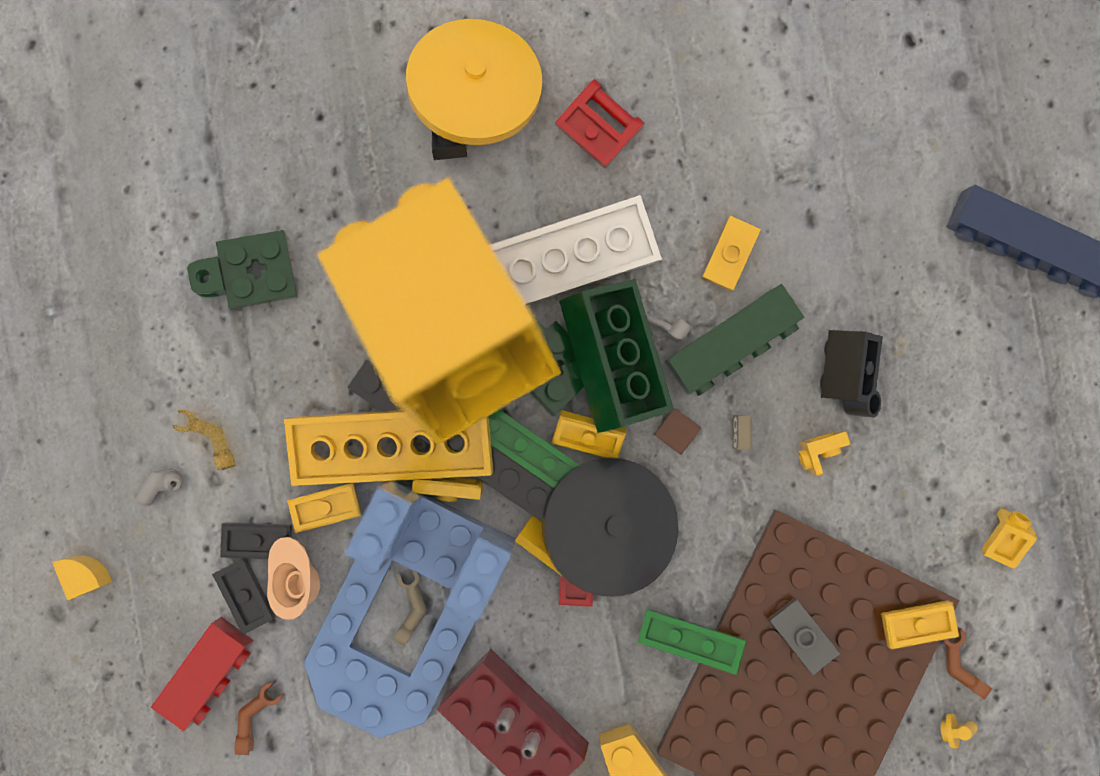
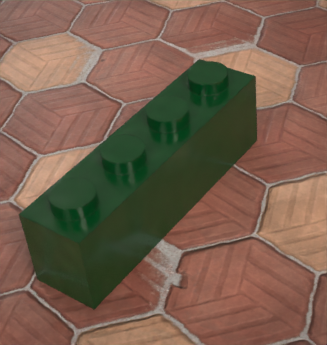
[665,284,805,396]

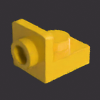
[798,430,850,476]
[982,508,1037,569]

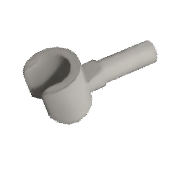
[646,314,691,342]

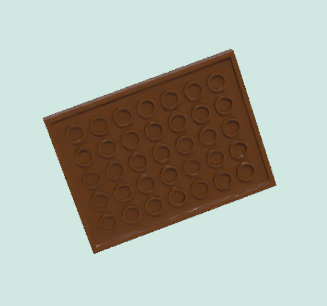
[656,509,960,776]

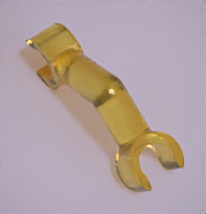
[172,410,235,470]

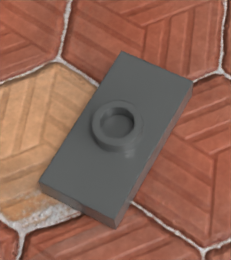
[768,597,840,675]

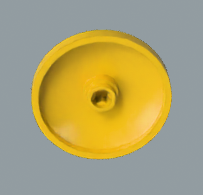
[406,19,542,145]

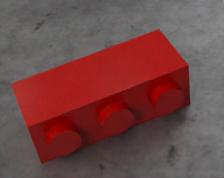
[150,617,254,732]

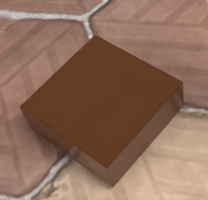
[653,408,701,455]

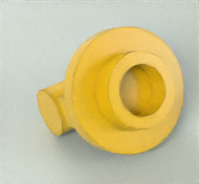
[941,713,978,749]

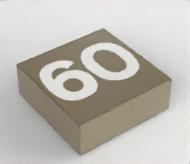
[733,415,752,450]

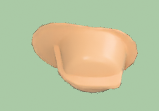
[267,537,321,620]

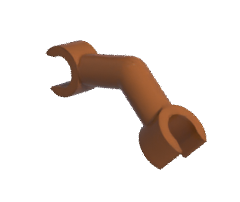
[941,627,993,700]
[234,681,285,755]

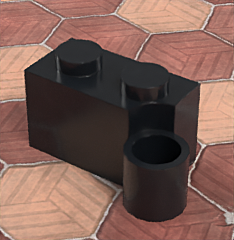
[820,330,883,418]

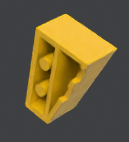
[599,723,669,776]

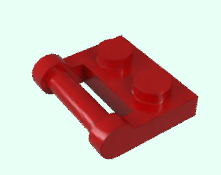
[555,79,645,169]

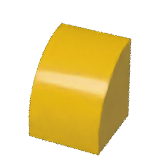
[52,555,113,601]

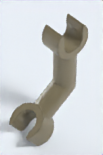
[393,570,427,646]

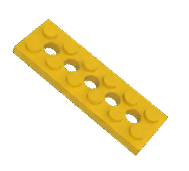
[284,410,494,486]

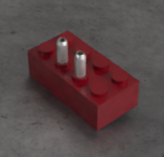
[437,649,589,776]

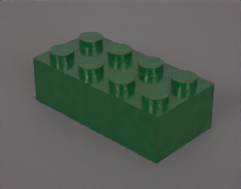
[559,279,674,433]

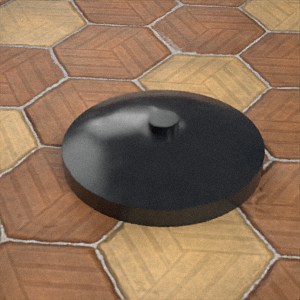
[542,458,678,597]

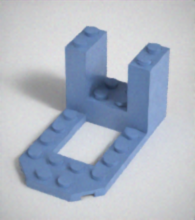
[304,480,516,738]

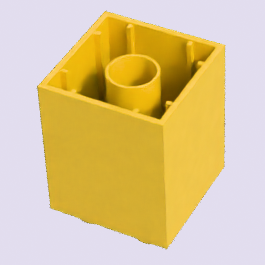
[317,177,561,445]

